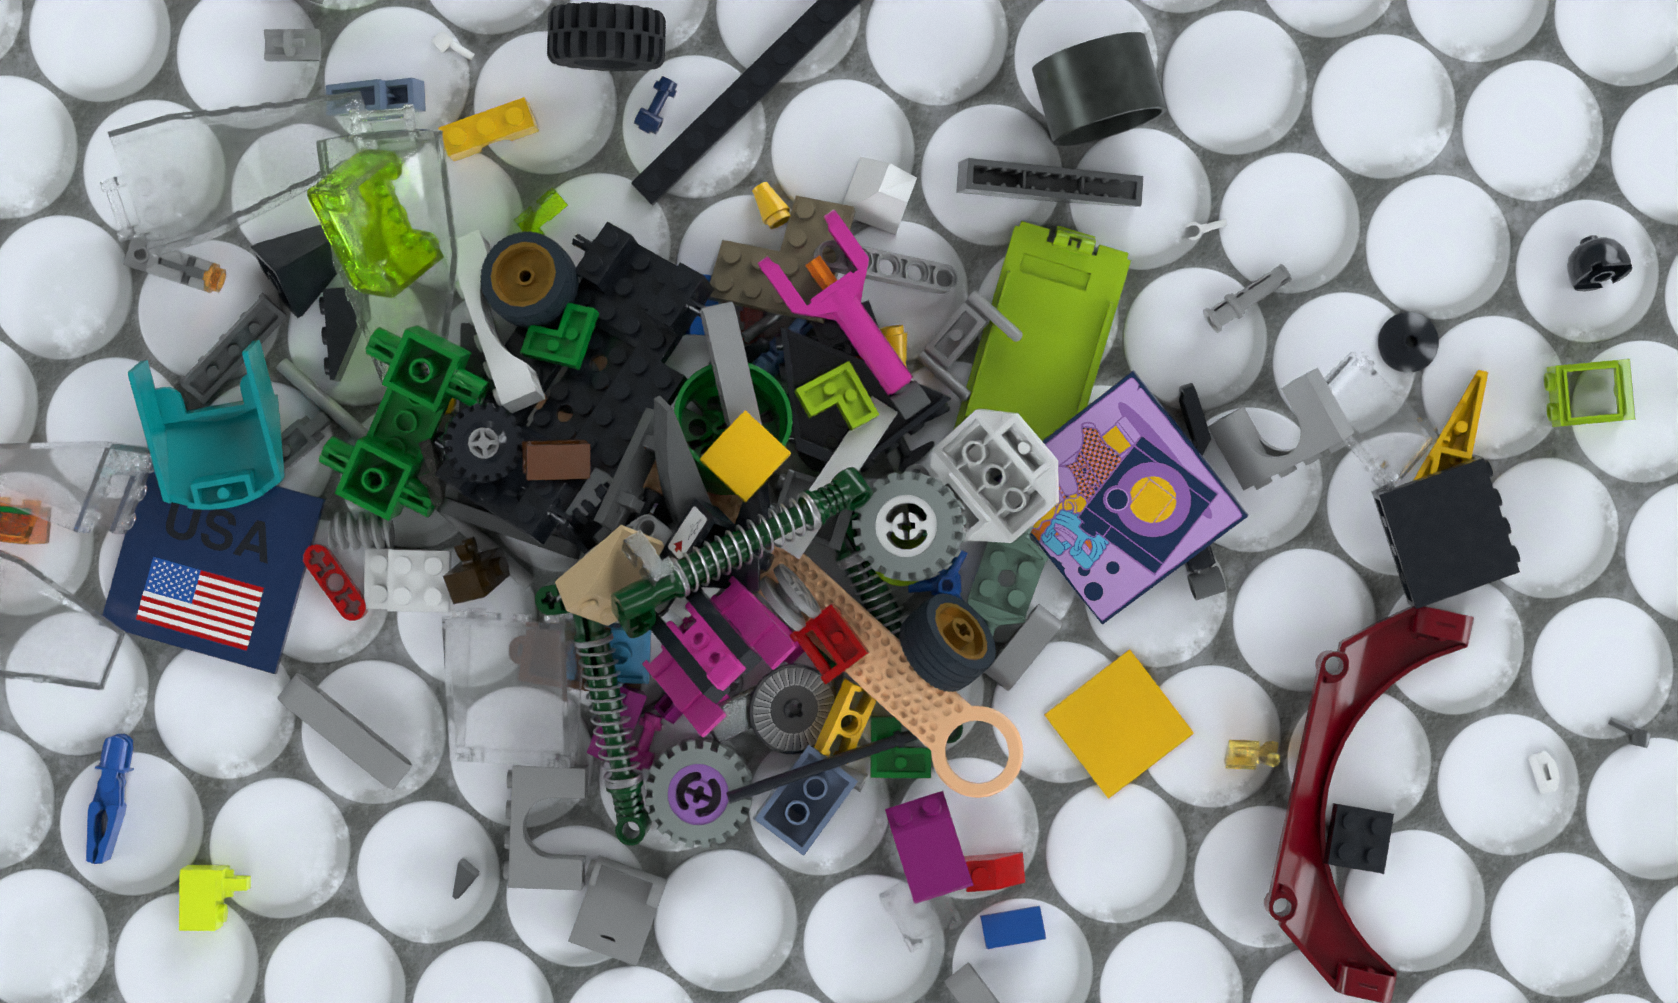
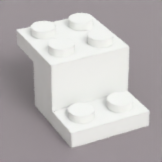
[364,548,452,612]

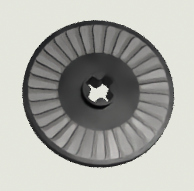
[749,663,837,754]

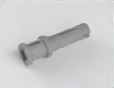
[1203,264,1292,333]

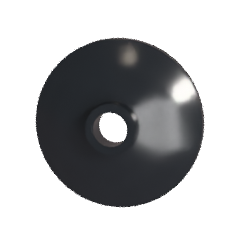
[1378,312,1439,373]

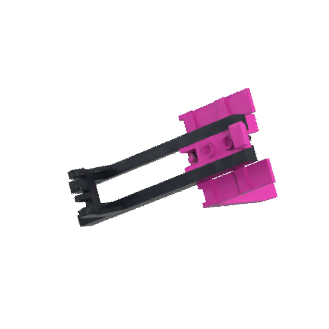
[556,481,804,738]

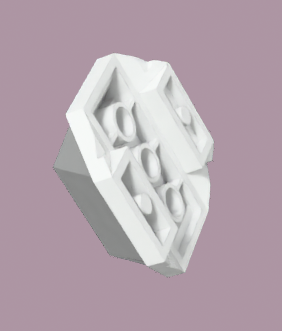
[930,409,1059,543]

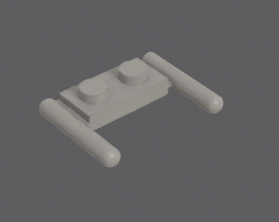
[917,290,1023,401]

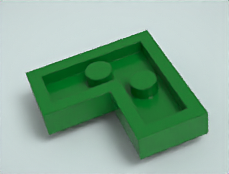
[520,303,599,370]
[870,716,931,778]

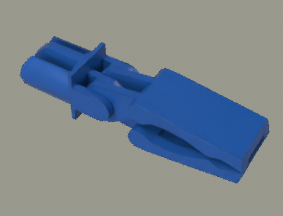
[86,733,134,864]

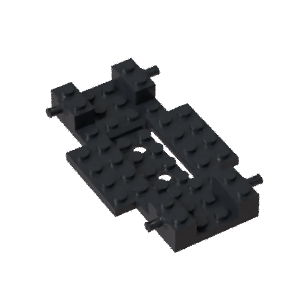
[434,221,714,545]

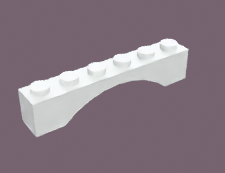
[446,229,545,413]

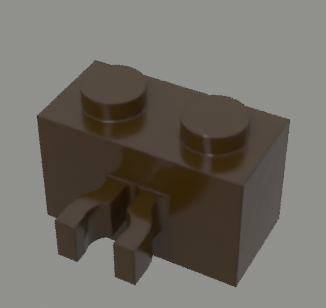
[443,536,510,604]

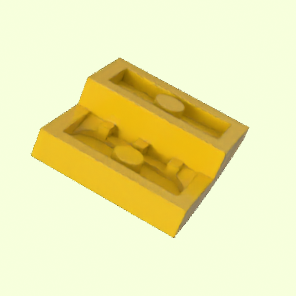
[700,410,791,503]

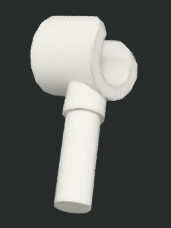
[432,32,475,60]
[1185,219,1227,241]

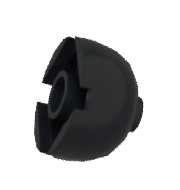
[1567,235,1633,292]

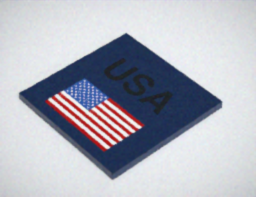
[100,451,326,674]

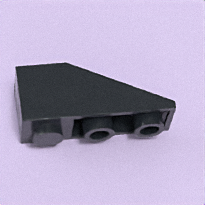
[319,286,368,382]

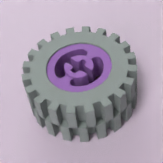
[645,736,753,848]

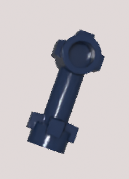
[634,76,678,135]

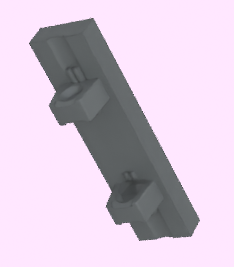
[594,407,656,532]

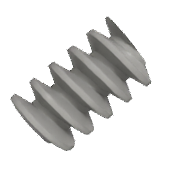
[328,512,395,550]

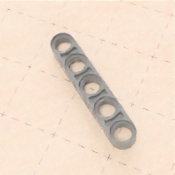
[814,240,958,294]

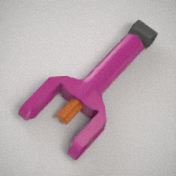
[758,209,931,420]

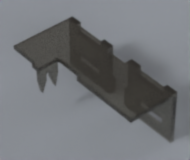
[622,530,677,587]

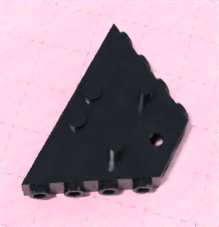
[775,325,952,473]

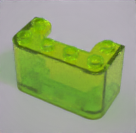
[307,148,444,299]

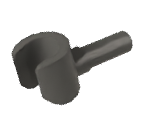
[1608,717,1650,748]

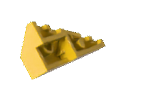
[1413,370,1488,480]

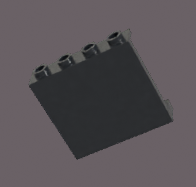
[1371,454,1521,609]

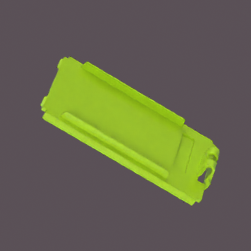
[953,221,1131,441]

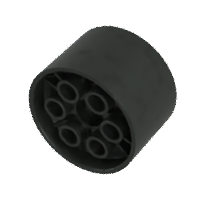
[1032,32,1167,146]

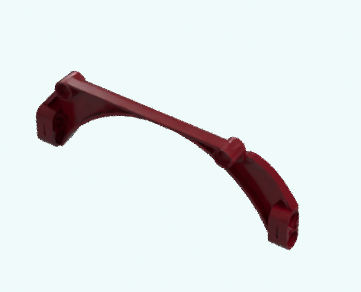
[1264,606,1474,1003]

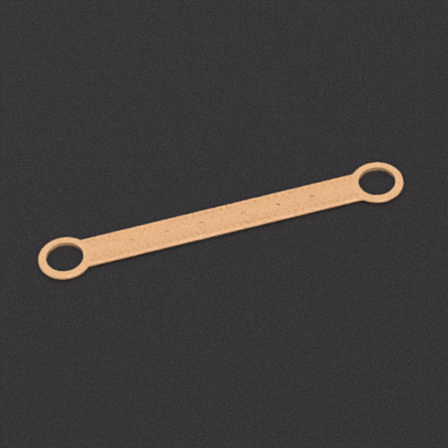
[535,356,1023,798]

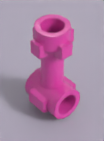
[629,712,663,771]

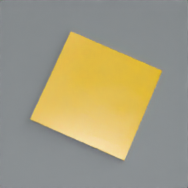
[1044,649,1194,799]

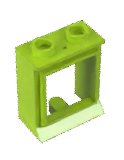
[1544,359,1636,427]

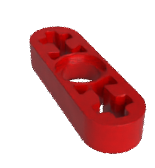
[303,544,368,621]

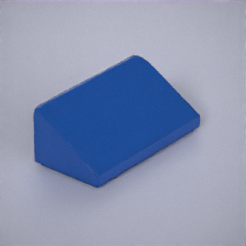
[980,905,1046,949]

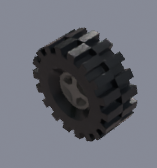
[440,403,524,484]

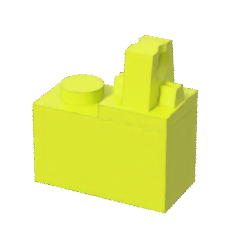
[179,865,251,931]

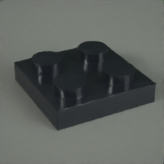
[1323,803,1394,874]

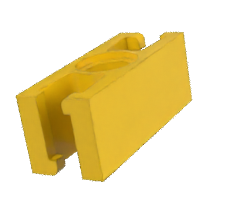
[814,678,876,764]

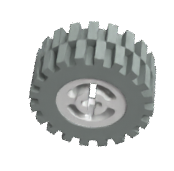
[852,471,967,581]

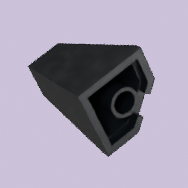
[251,223,350,318]

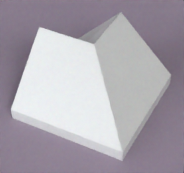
[843,157,917,235]

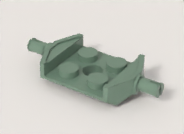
[967,525,1049,637]

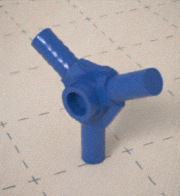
[908,548,968,600]

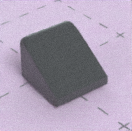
[452,858,480,899]

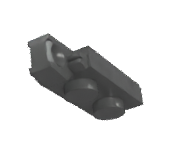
[281,412,333,473]

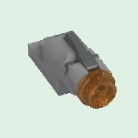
[123,236,226,293]

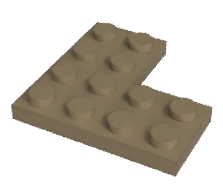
[708,196,856,323]

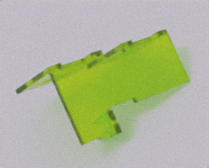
[514,187,568,235]

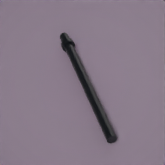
[726,730,918,804]

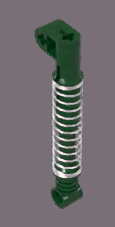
[611,467,873,638]
[535,577,652,846]

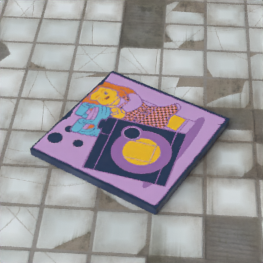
[993,370,1249,625]

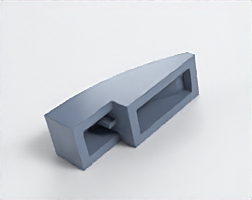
[326,78,426,116]

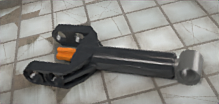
[1179,383,1226,601]

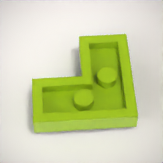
[794,361,880,431]

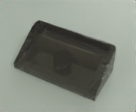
[710,685,756,744]

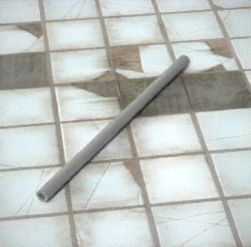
[276,358,536,590]

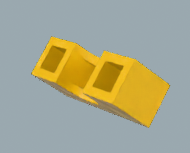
[438,97,539,161]

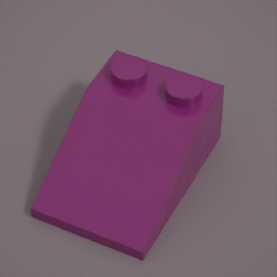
[885,791,973,904]

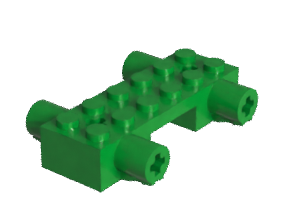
[318,325,490,521]

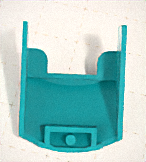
[128,340,285,510]

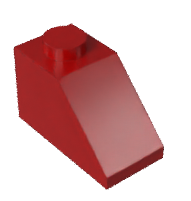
[964,852,1025,892]

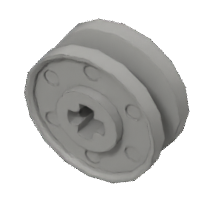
[760,563,821,631]

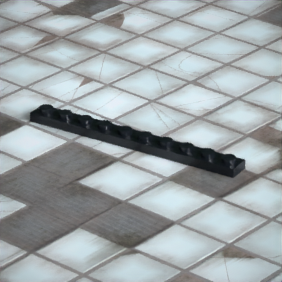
[631,0,863,206]

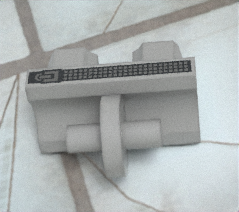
[264,29,321,61]

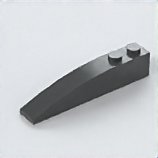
[956,158,1144,207]
[654,396,712,534]

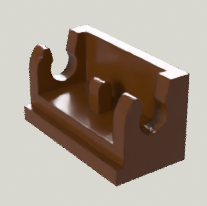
[522,440,590,480]

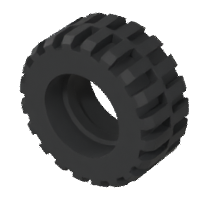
[547,2,666,72]

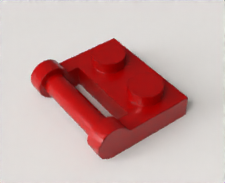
[789,603,869,685]

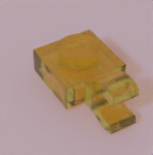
[1224,740,1280,770]

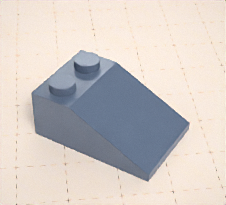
[753,745,858,856]

